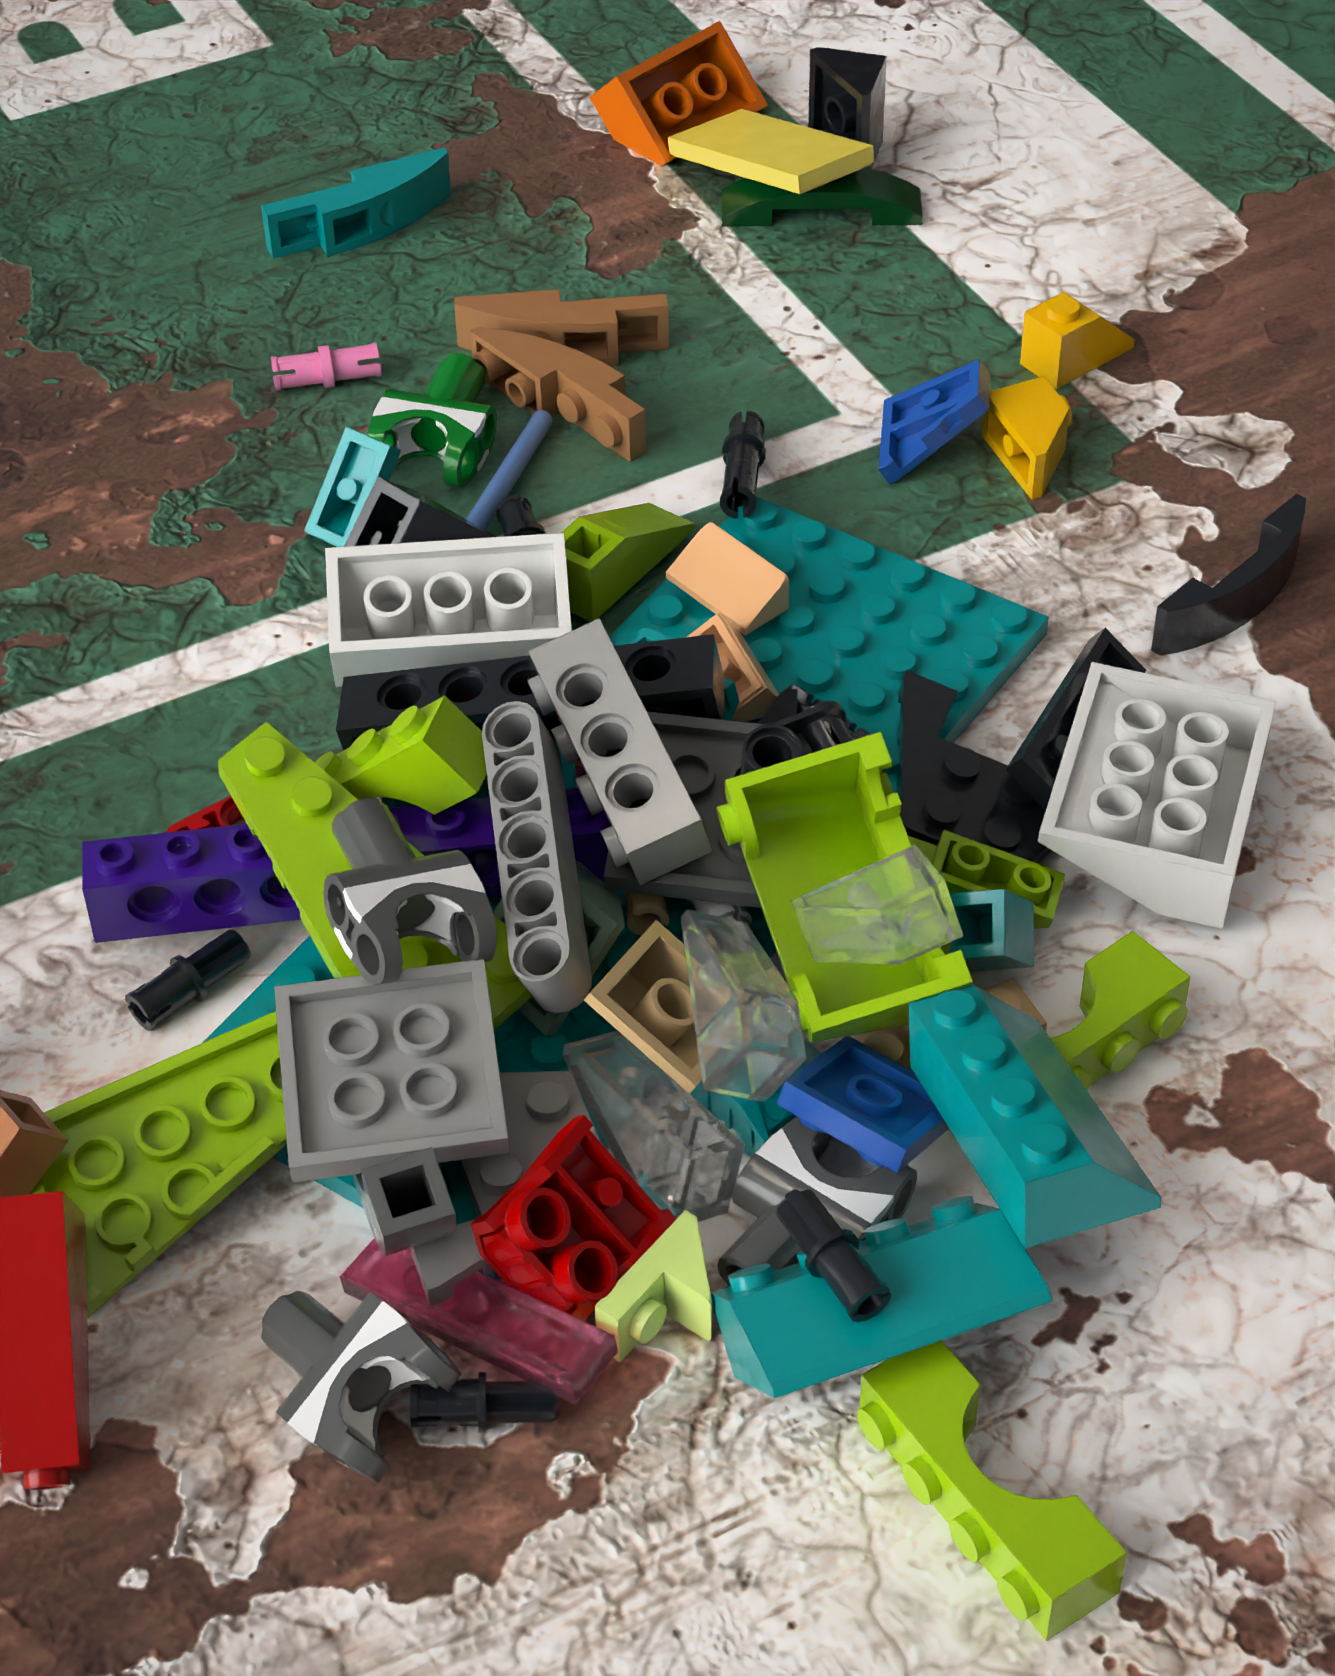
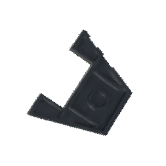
[896,670,1052,864]

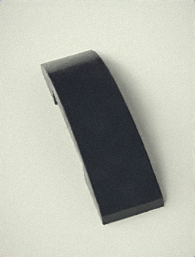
[1151,494,1306,656]

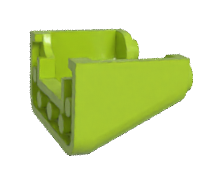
[716,732,973,1043]

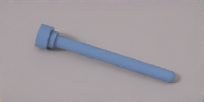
[466,410,553,530]

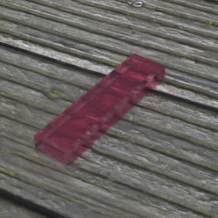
[340,1238,618,1405]

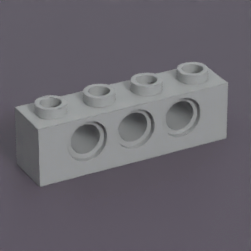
[527,618,713,885]

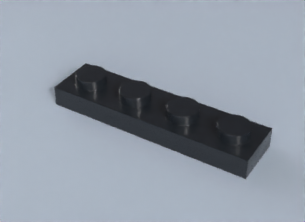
[1005,627,1146,811]

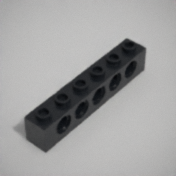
[336,634,725,751]

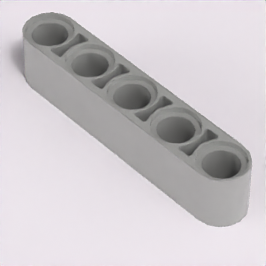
[482,701,592,1013]

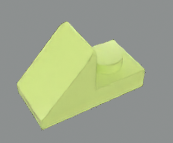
[595,1210,712,1362]

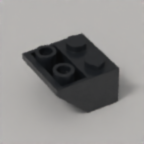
[344,477,496,547]

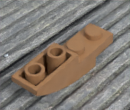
[454,289,669,366]
[470,326,647,462]

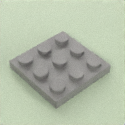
[274,959,510,1183]

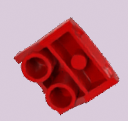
[470,1114,677,1329]

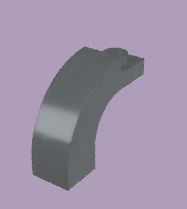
[352,1147,456,1256]

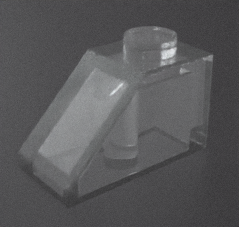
[791,845,963,965]

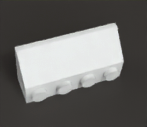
[325,533,572,687]

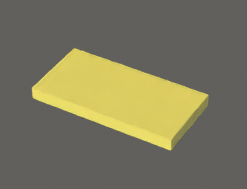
[668,109,874,194]

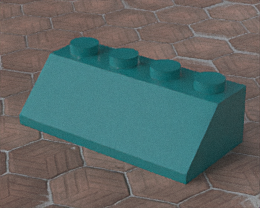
[908,985,1161,1249]
[711,1196,1052,1398]

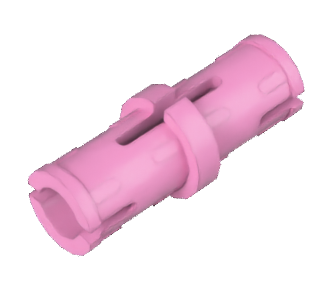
[270,342,382,391]

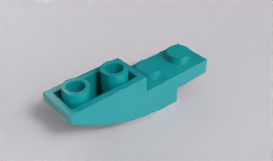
[261,147,451,258]

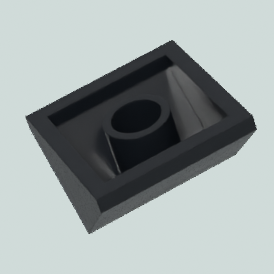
[808,47,887,169]

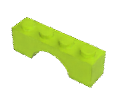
[315,696,487,815]
[1050,930,1191,1091]
[857,1340,1127,1641]

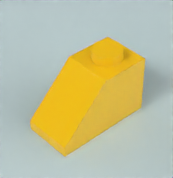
[1020,292,1135,389]
[981,376,1072,500]

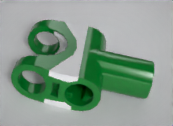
[367,353,497,487]

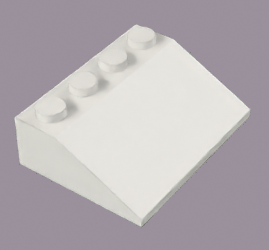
[1038,662,1276,929]

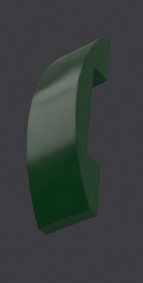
[722,168,923,227]

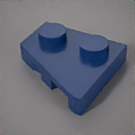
[878,359,990,484]

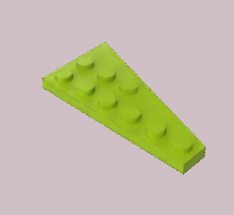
[218,722,553,1030]
[31,1011,287,1318]

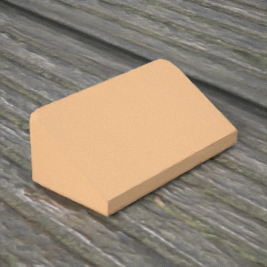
[666,522,789,636]
[687,611,779,722]

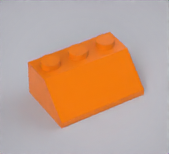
[589,21,768,166]

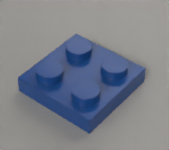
[777,1036,949,1173]

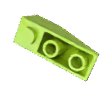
[561,502,695,622]

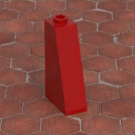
[0,1191,90,1491]

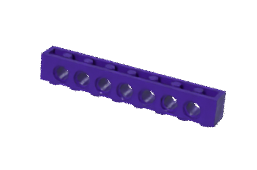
[82,788,611,943]

